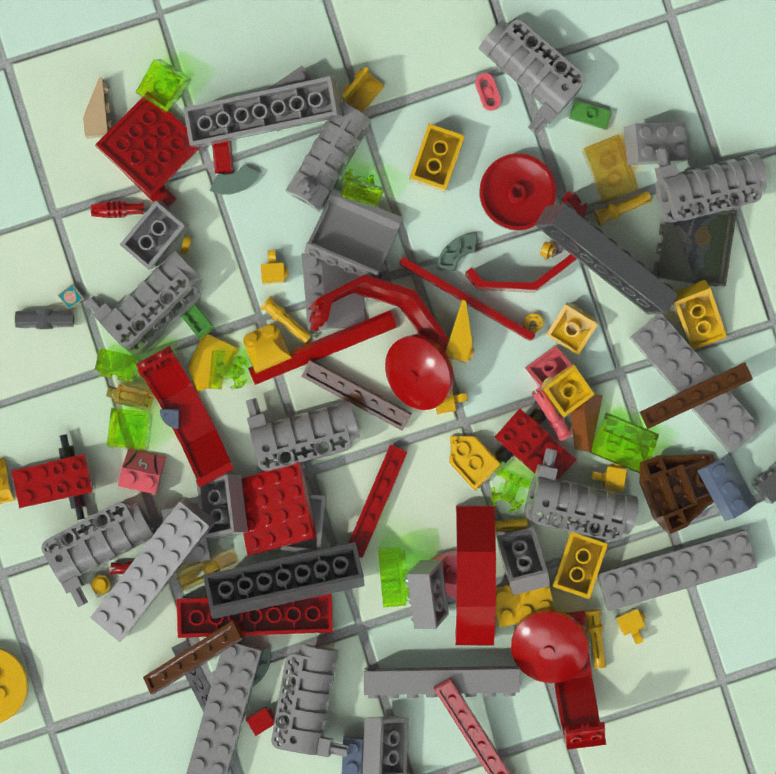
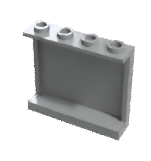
[304,188,403,278]

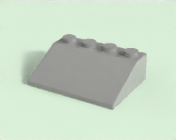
[301,253,365,331]

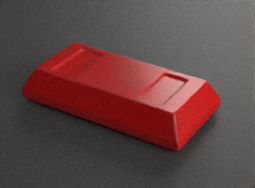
[212,141,234,174]

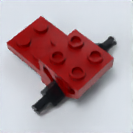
[494,407,577,479]
[11,434,94,520]

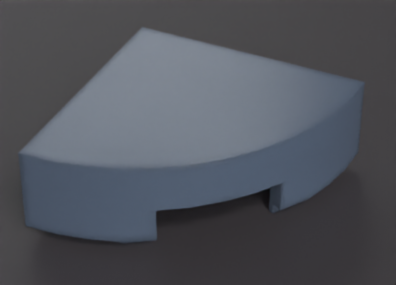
[160,409,179,429]

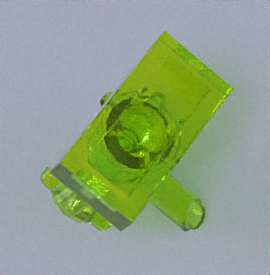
[340,169,384,207]
[209,350,249,390]
[490,468,531,513]

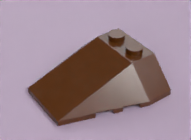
[639,454,715,534]

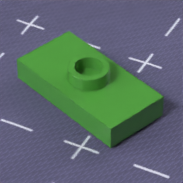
[569,100,611,130]
[176,302,215,340]

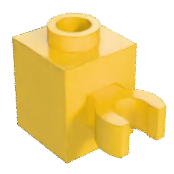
[261,250,289,285]
[436,391,468,415]
[591,463,627,492]
[615,608,647,645]

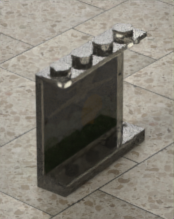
[653,207,737,288]

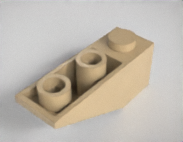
[83,77,112,139]

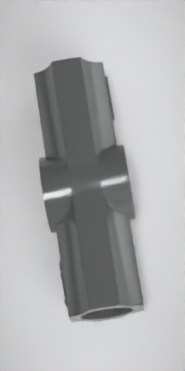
[15,309,74,329]

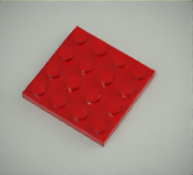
[95,92,201,198]
[241,462,317,556]

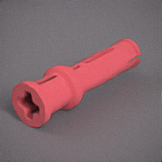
[532,387,572,441]

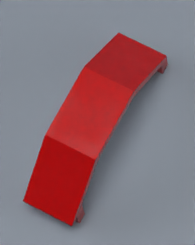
[465,191,587,293]
[308,275,449,352]
[136,346,235,487]
[455,506,496,646]
[554,610,607,750]

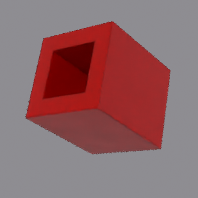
[246,706,276,736]

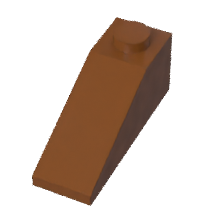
[570,394,603,452]

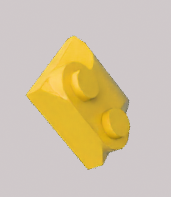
[546,302,599,355]
[243,324,291,373]
[541,364,595,417]

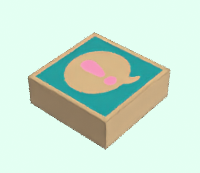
[57,284,84,310]

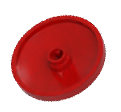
[479,153,556,231]
[385,334,454,410]
[511,609,589,683]

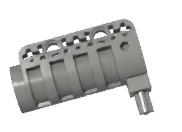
[478,20,585,135]
[285,101,371,212]
[654,148,767,223]
[86,250,201,356]
[246,398,360,471]
[524,448,638,541]
[41,502,155,607]
[271,644,349,757]

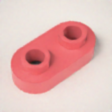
[475,73,501,111]

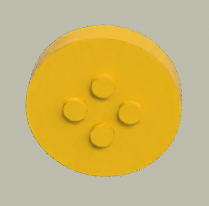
[0,648,29,723]

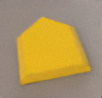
[188,334,239,392]
[449,436,501,491]

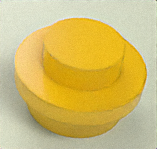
[540,241,556,260]
[91,575,111,594]

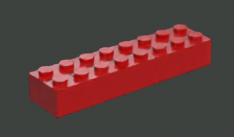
[176,593,333,638]

